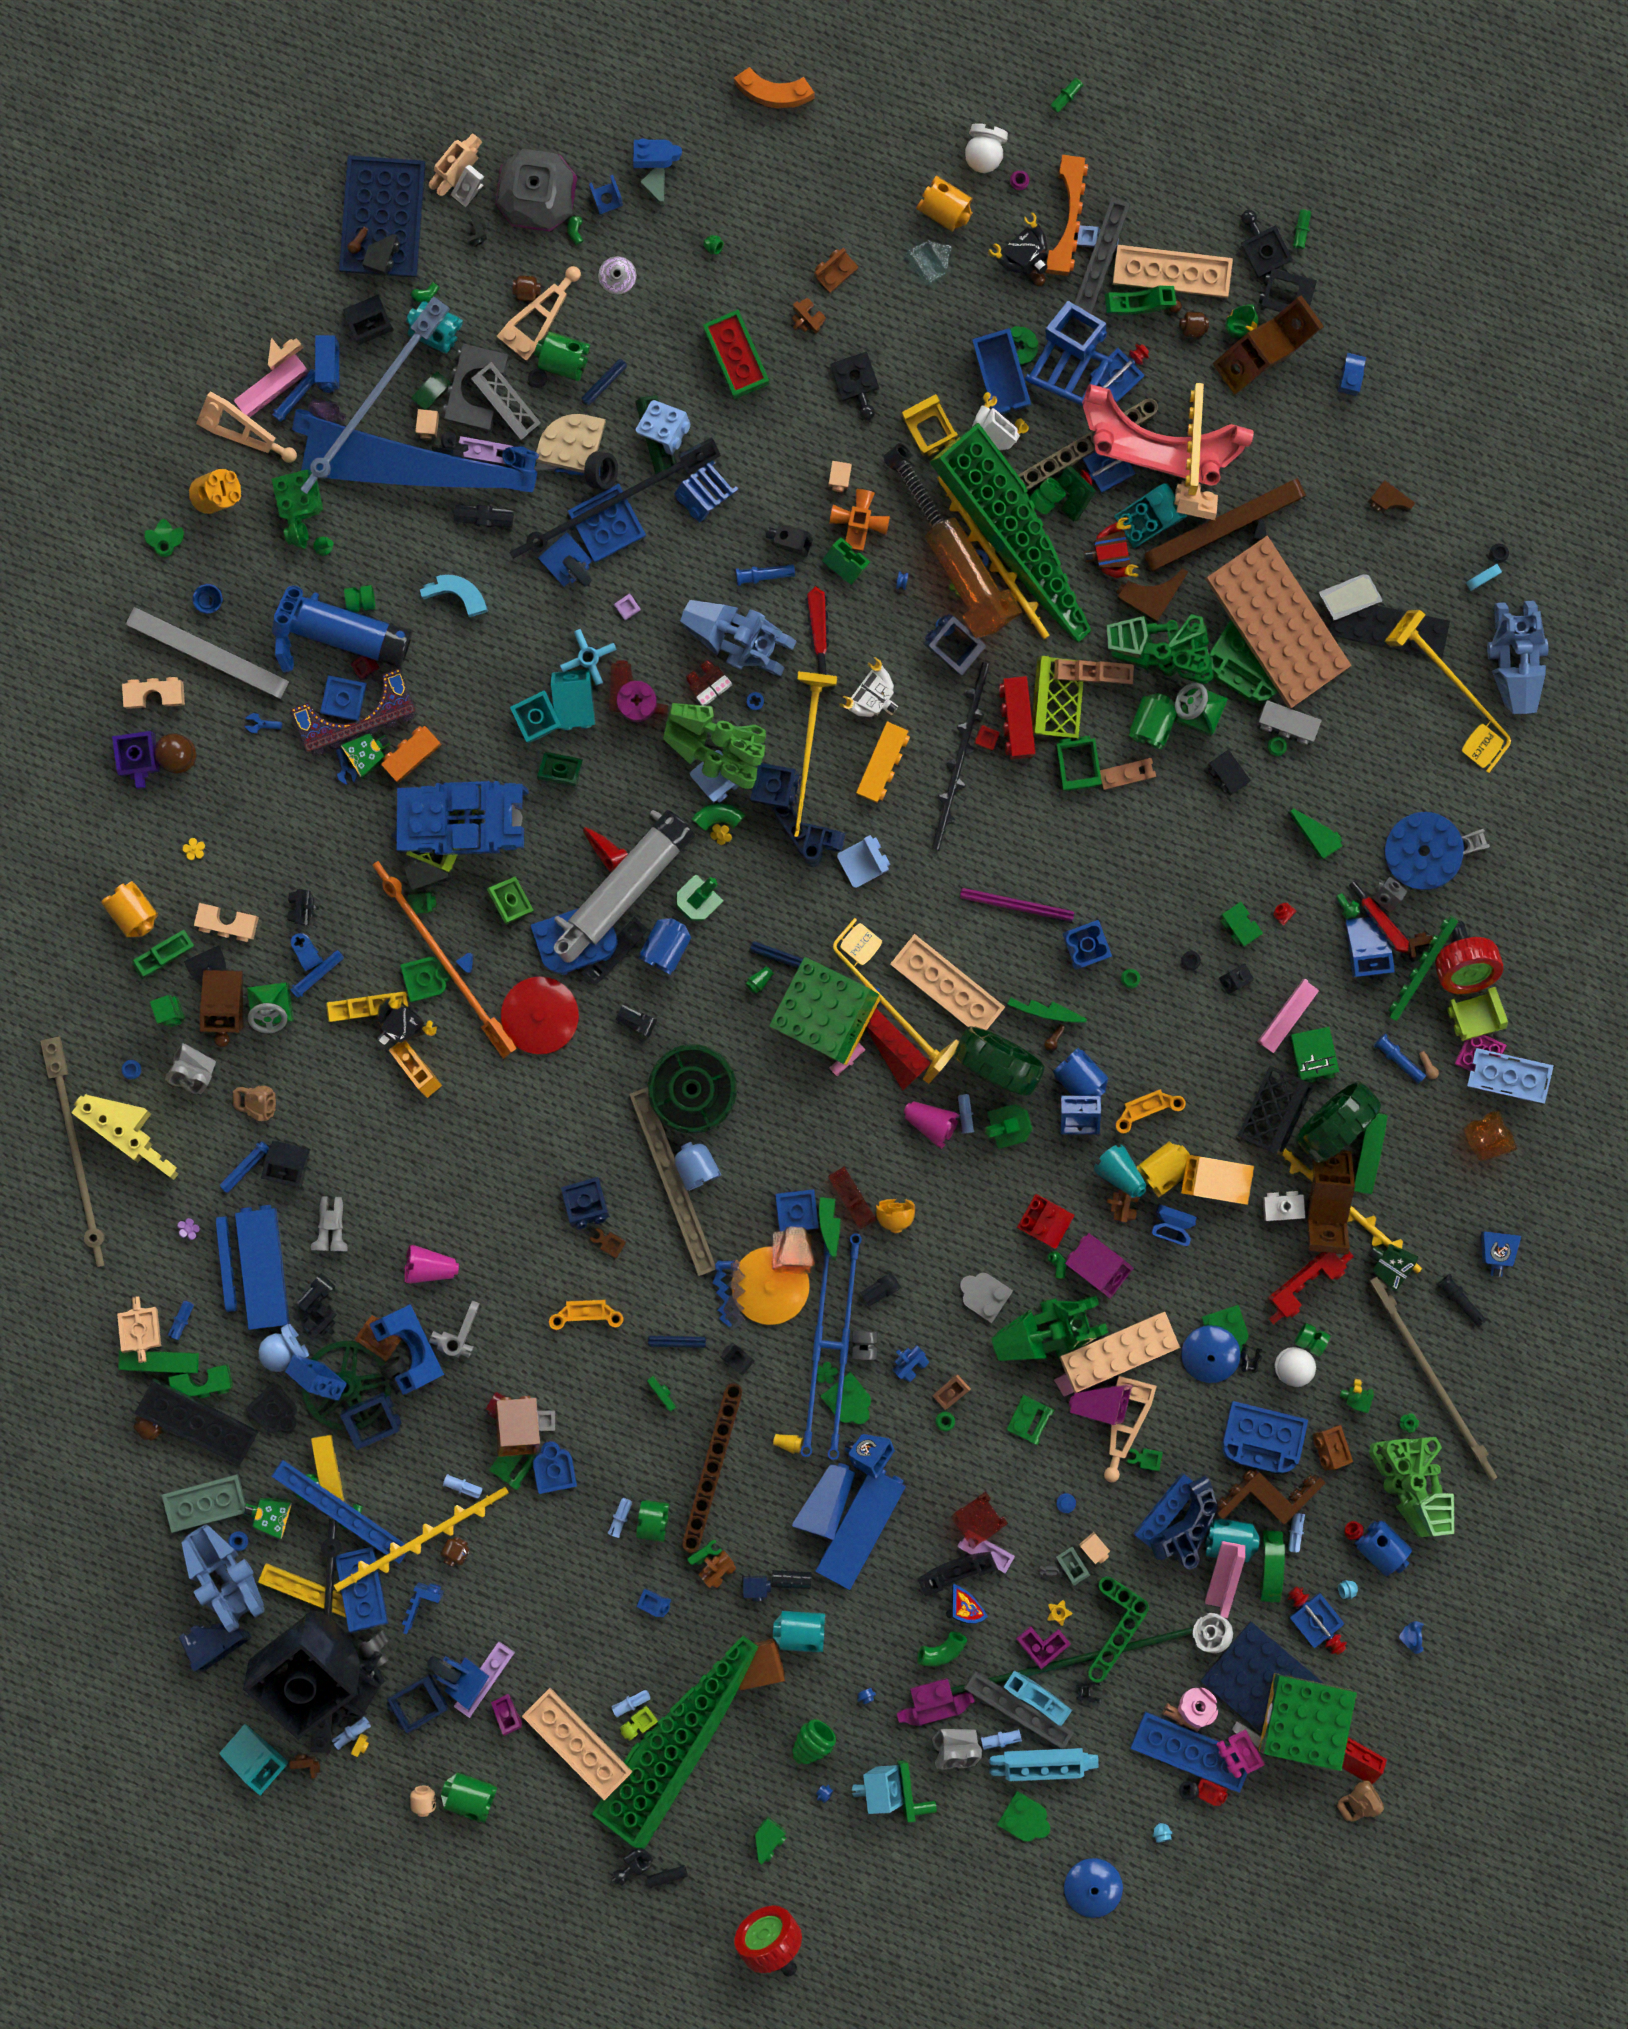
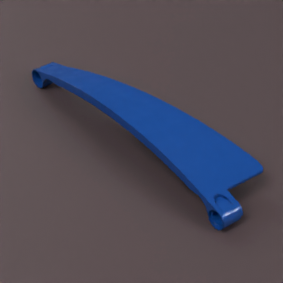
[292,409,538,492]

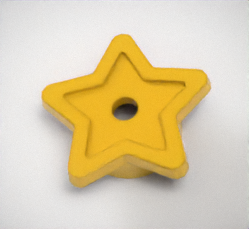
[1048,1600,1072,1626]

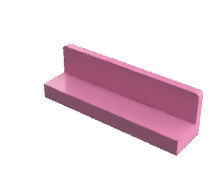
[234,354,309,418]
[1257,979,1319,1053]
[1205,1541,1245,1618]

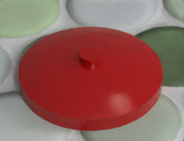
[501,977,579,1054]

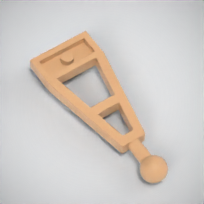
[497,266,581,361]
[196,391,297,463]
[1104,1375,1157,1483]

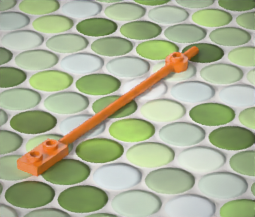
[372,861,517,1058]

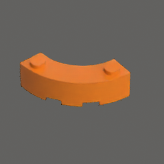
[734,67,815,108]

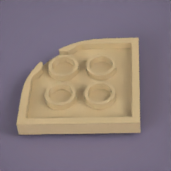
[536,414,606,473]

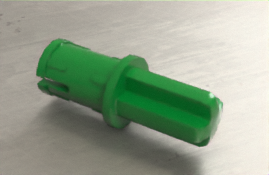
[1050,78,1083,113]
[1293,209,1311,249]

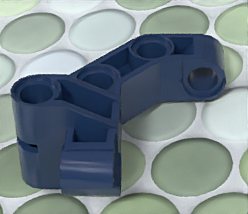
[773,787,846,867]
[1150,1476,1217,1570]

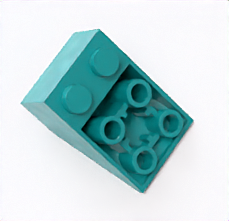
[1114,483,1187,549]
[219,1724,289,1796]

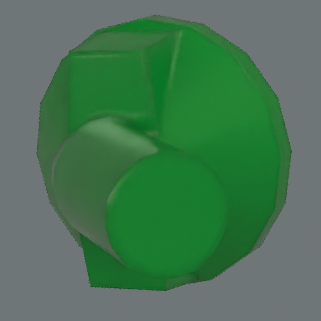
[313,536,334,556]
[1336,893,1360,919]

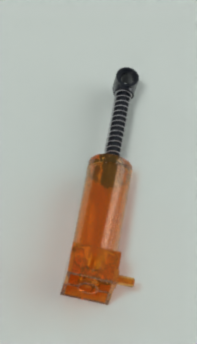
[884,443,1023,639]

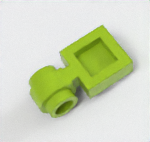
[620,1705,658,1741]

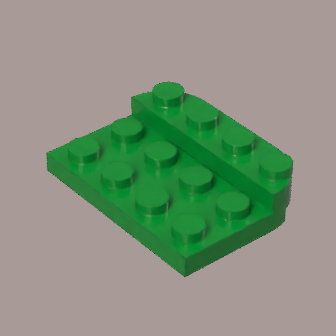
[1209,620,1277,704]

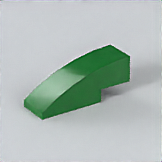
[131,930,194,979]
[819,1197,841,1261]

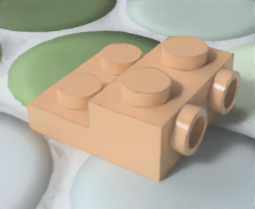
[1174,481,1218,520]

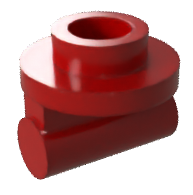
[1274,903,1296,926]

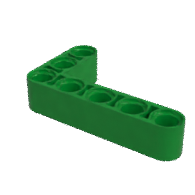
[1087,1576,1149,1682]

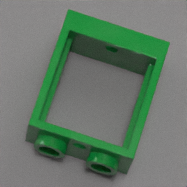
[1055,736,1102,791]

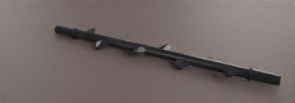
[932,662,990,851]

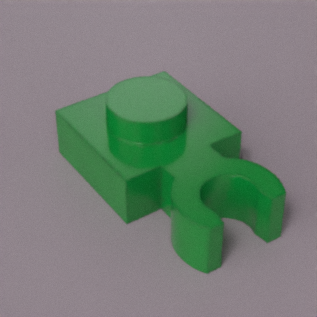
[1127,1448,1163,1471]

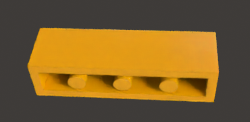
[856,722,910,803]

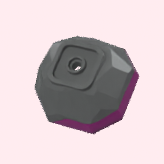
[495,149,577,232]

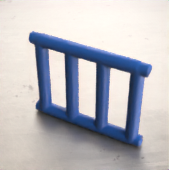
[1025,341,1114,406]

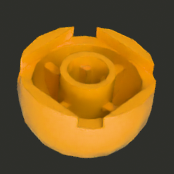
[876,1199,915,1233]

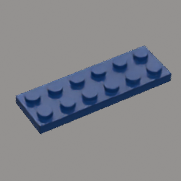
[1130,1711,1247,1793]

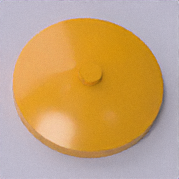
[732,1247,809,1325]

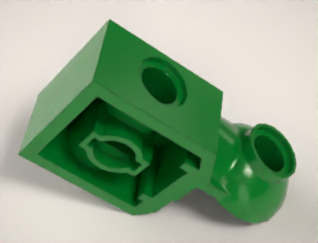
[271,469,323,549]

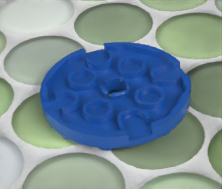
[1385,812,1464,890]

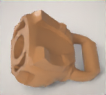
[233,1085,276,1121]
[1337,1781,1384,1822]

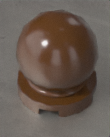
[154,733,197,774]

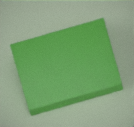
[487,876,534,925]

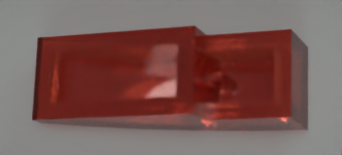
[828,1167,877,1230]

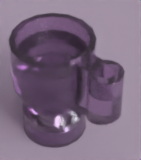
[309,398,346,422]

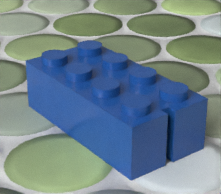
[972,328,1032,415]

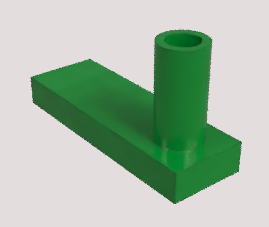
[897,1760,937,1823]

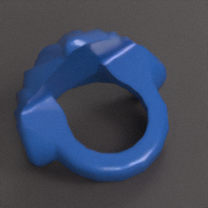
[1399,1621,1424,1654]

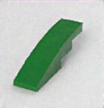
[1006,997,1087,1023]
[1354,1113,1388,1194]
[118,1350,199,1373]

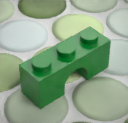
[150,995,185,1027]
[169,1364,233,1399]

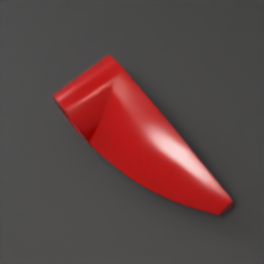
[583,827,628,872]

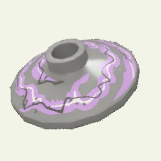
[598,256,637,295]

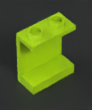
[1447,987,1508,1041]

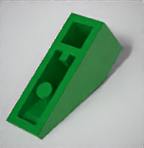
[1289,809,1343,860]

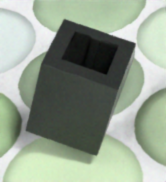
[362,234,400,276]

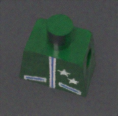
[1368,1244,1418,1291]

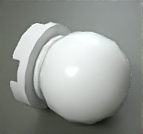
[965,124,1008,173]
[1274,1347,1316,1387]

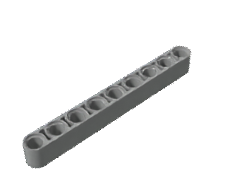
[125,607,289,699]

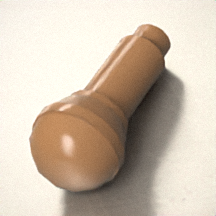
[1419,1051,1439,1080]

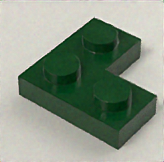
[1057,466,1096,522]

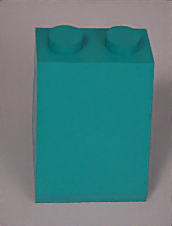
[551,669,595,730]

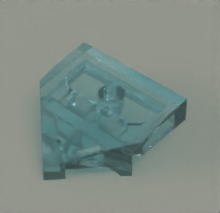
[907,240,952,286]

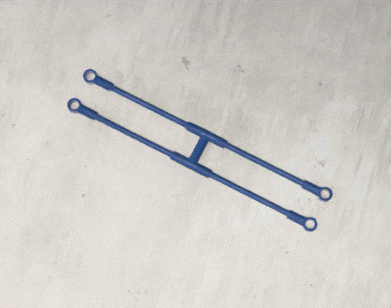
[800,1234,862,1460]

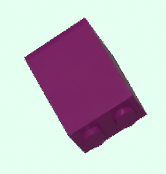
[1065,1233,1134,1299]
[1069,1384,1133,1425]

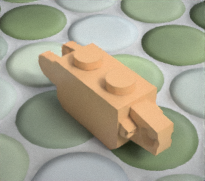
[429,133,482,196]

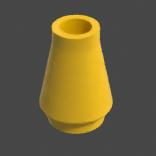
[773,1434,803,1454]

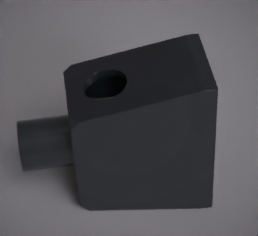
[766,524,813,557]

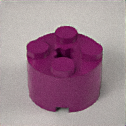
[617,681,657,722]

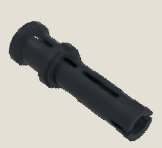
[1437,1274,1487,1327]

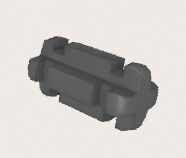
[1039,1566,1063,1578]

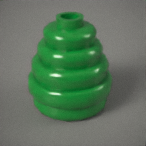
[792,1719,836,1765]

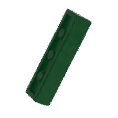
[635,395,676,474]

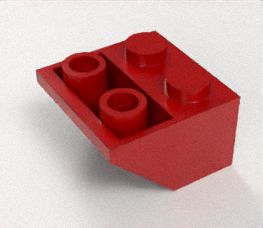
[1017,1194,1075,1249]

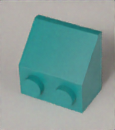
[510,690,562,743]

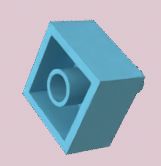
[852,1765,903,1814]

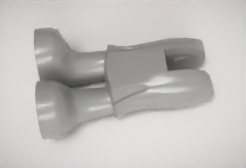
[311,1196,348,1251]

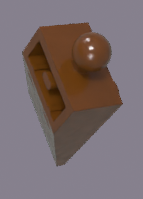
[200,970,244,1047]

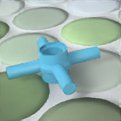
[560,629,617,686]

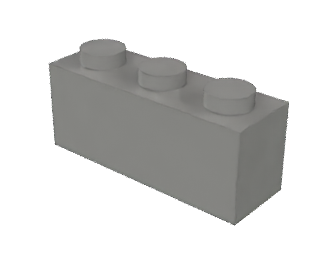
[1257,700,1322,745]

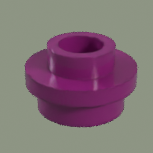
[1010,171,1029,190]

